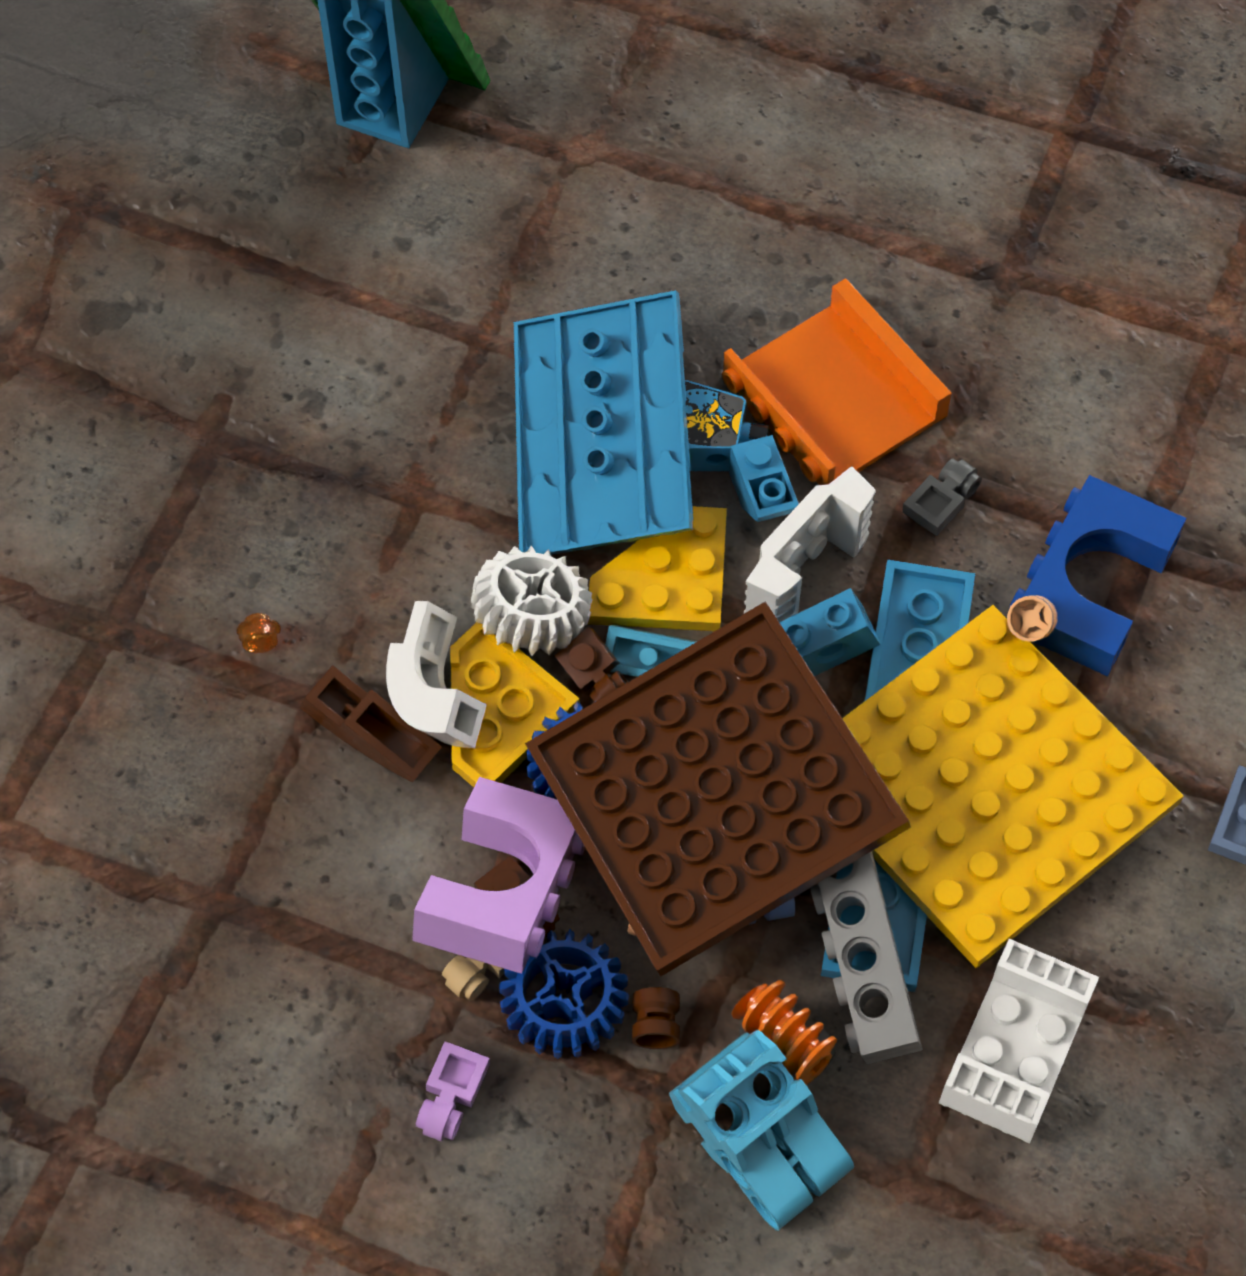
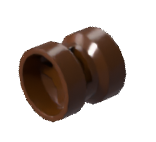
[632,987,680,1049]

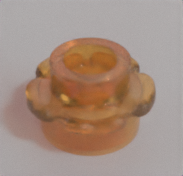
[236,613,281,653]

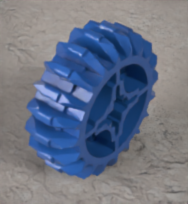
[499,929,629,1059]

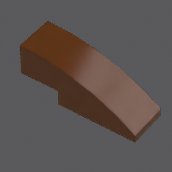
[299,665,442,783]

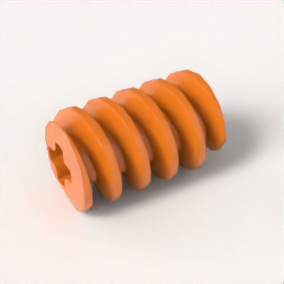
[732,980,837,1085]

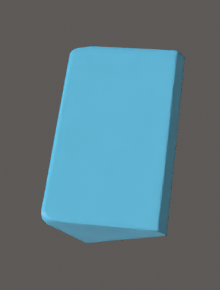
[605,625,697,677]

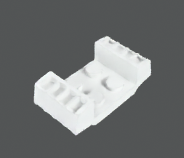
[744,466,876,622]
[939,938,1099,1144]

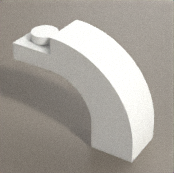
[386,601,487,748]

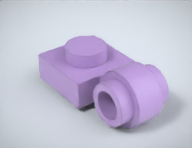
[416,1041,490,1142]

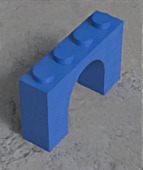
[1008,475,1187,677]

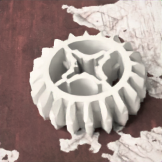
[471,545,592,656]

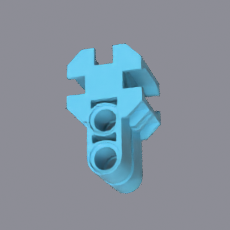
[669,1030,854,1231]

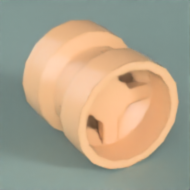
[1007,595,1057,641]

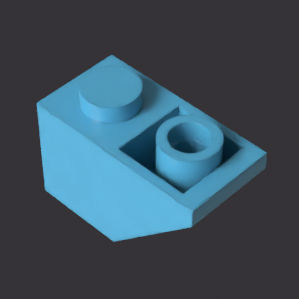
[729,435,799,522]

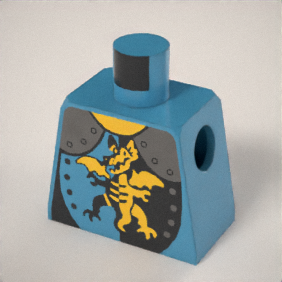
[685,380,769,471]

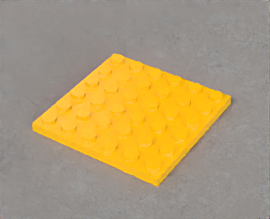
[842,605,1184,968]

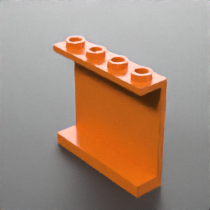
[722,278,952,485]

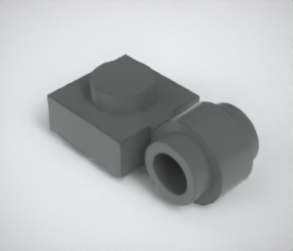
[902,458,982,536]

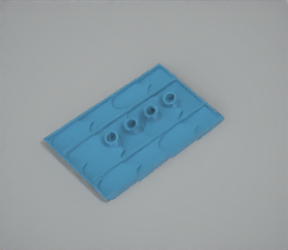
[514,290,693,555]

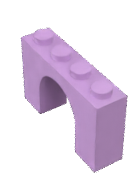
[413,777,585,974]

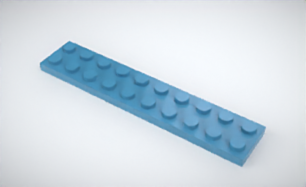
[821,560,975,992]

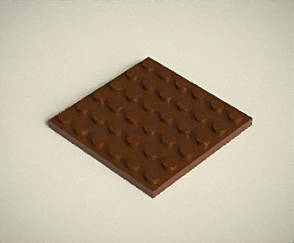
[525,601,911,976]

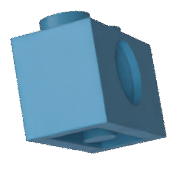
[779,588,881,676]

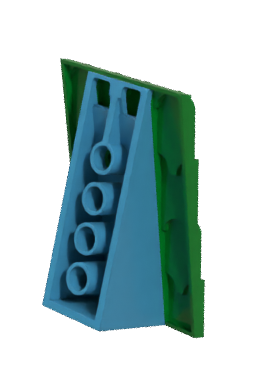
[311,0,491,149]

